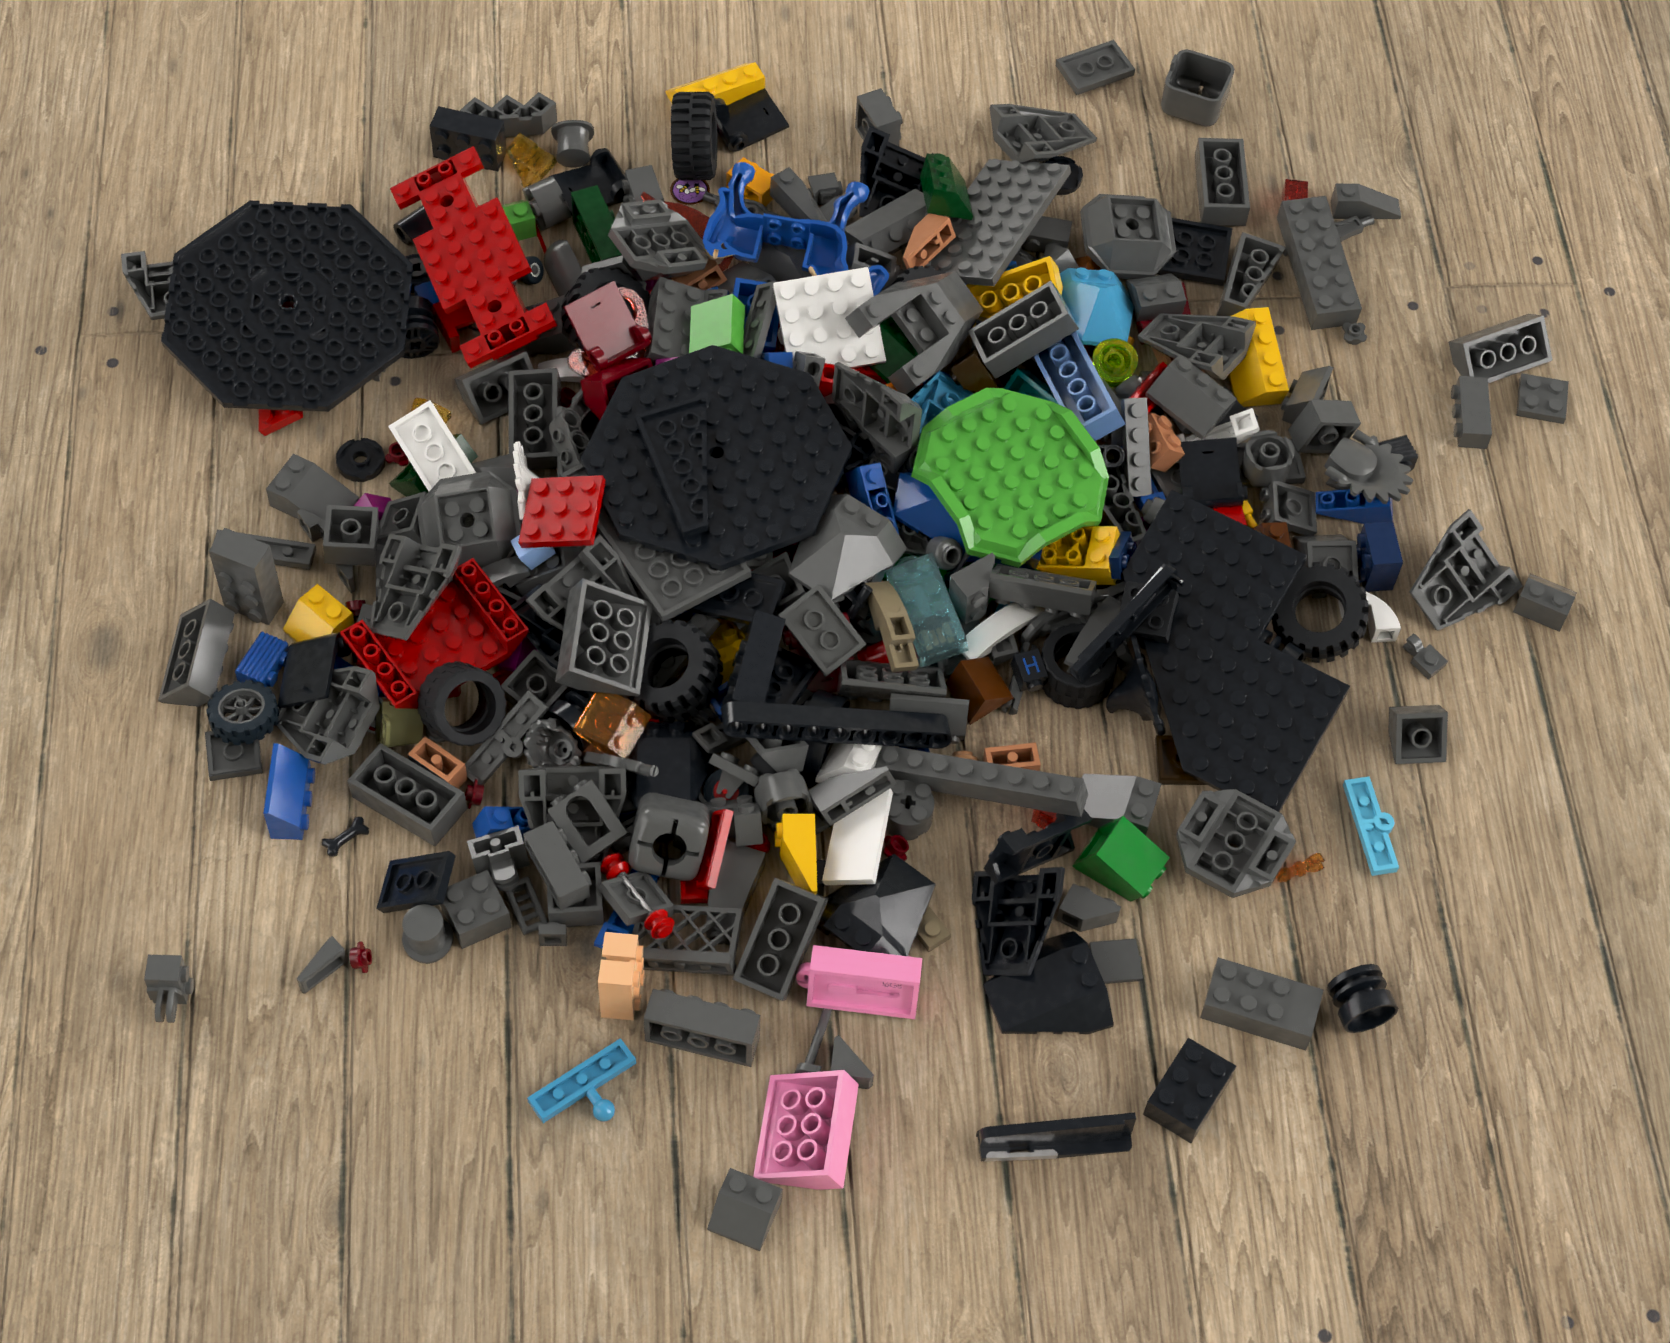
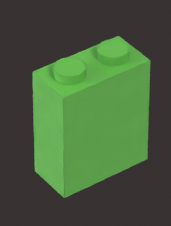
[689,294,745,354]

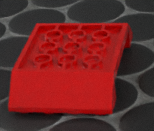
[340,558,529,709]

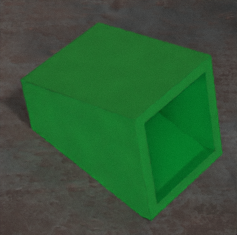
[1072,816,1170,902]

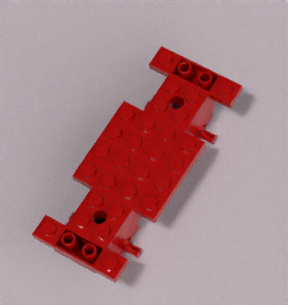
[390,146,557,369]

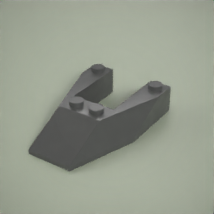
[715,167,827,282]
[845,271,983,395]

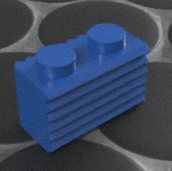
[235,631,289,688]

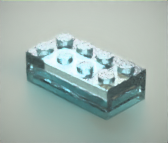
[885,553,969,667]

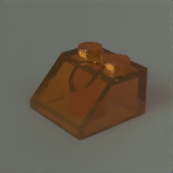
[573,692,652,759]

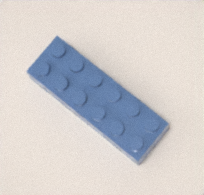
[1034,331,1125,441]

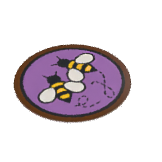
[670,179,710,205]

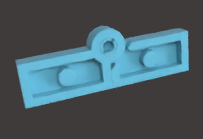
[1343,776,1399,876]

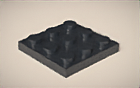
[1156,218,1233,286]

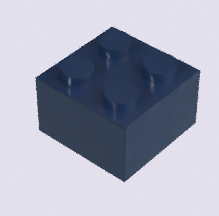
[1356,522,1403,592]

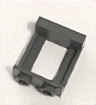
[547,779,631,863]

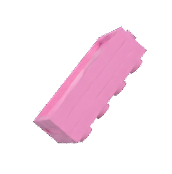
[796,945,922,1019]

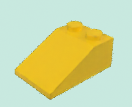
[774,814,817,894]

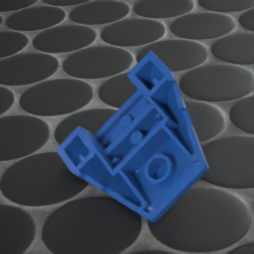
[893,473,981,563]

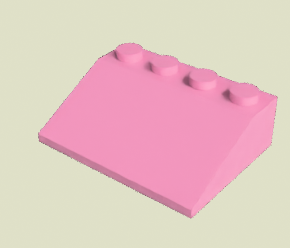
[753,1070,859,1190]

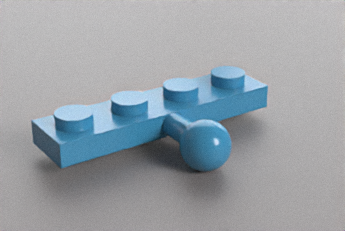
[527,1038,636,1123]

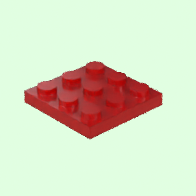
[518,475,606,548]

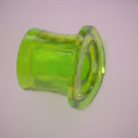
[1093,338,1138,387]

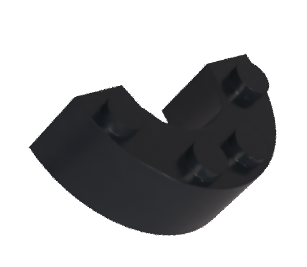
[800,689,850,788]

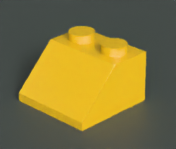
[283,584,355,642]

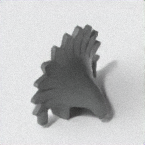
[1324,429,1413,504]

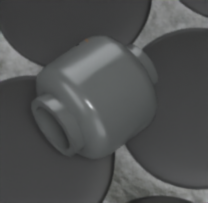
[925,536,963,571]

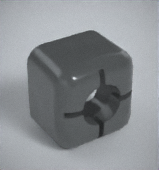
[1161,49,1235,127]
[628,793,710,881]

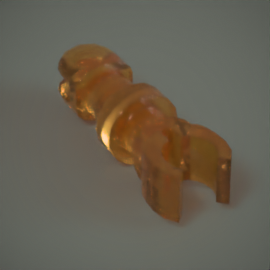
[1276,853,1325,883]

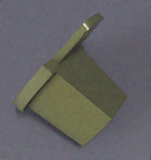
[375,696,423,747]

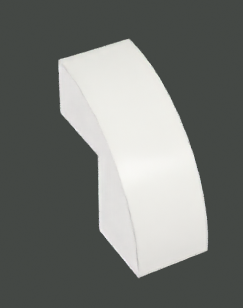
[1338,592,1401,643]

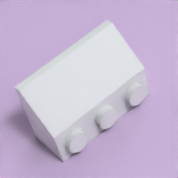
[815,743,882,783]

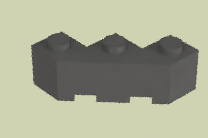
[460,92,557,137]

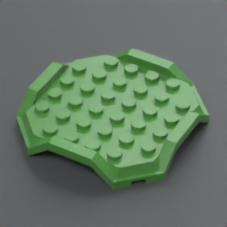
[911,388,1109,568]

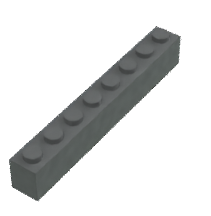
[875,746,1088,817]

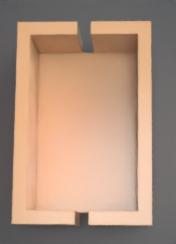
[598,932,645,1021]

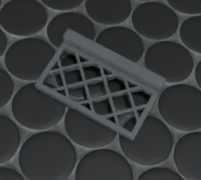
[632,905,744,975]

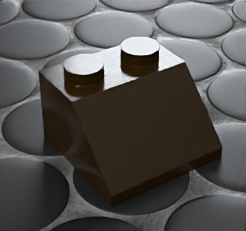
[950,348,1004,392]

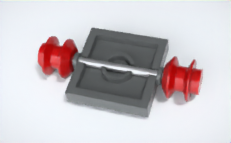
[599,853,675,939]

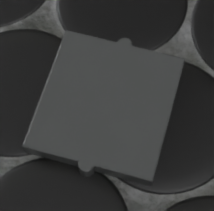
[1089,938,1143,984]

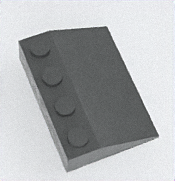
[555,578,652,696]
[837,659,947,702]

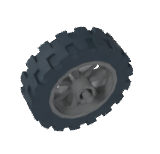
[206,680,279,745]

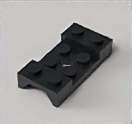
[983,809,1092,884]

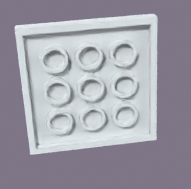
[773,267,886,369]

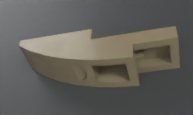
[865,581,919,672]

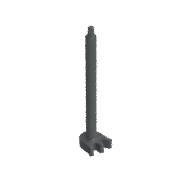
[795,1008,833,1073]

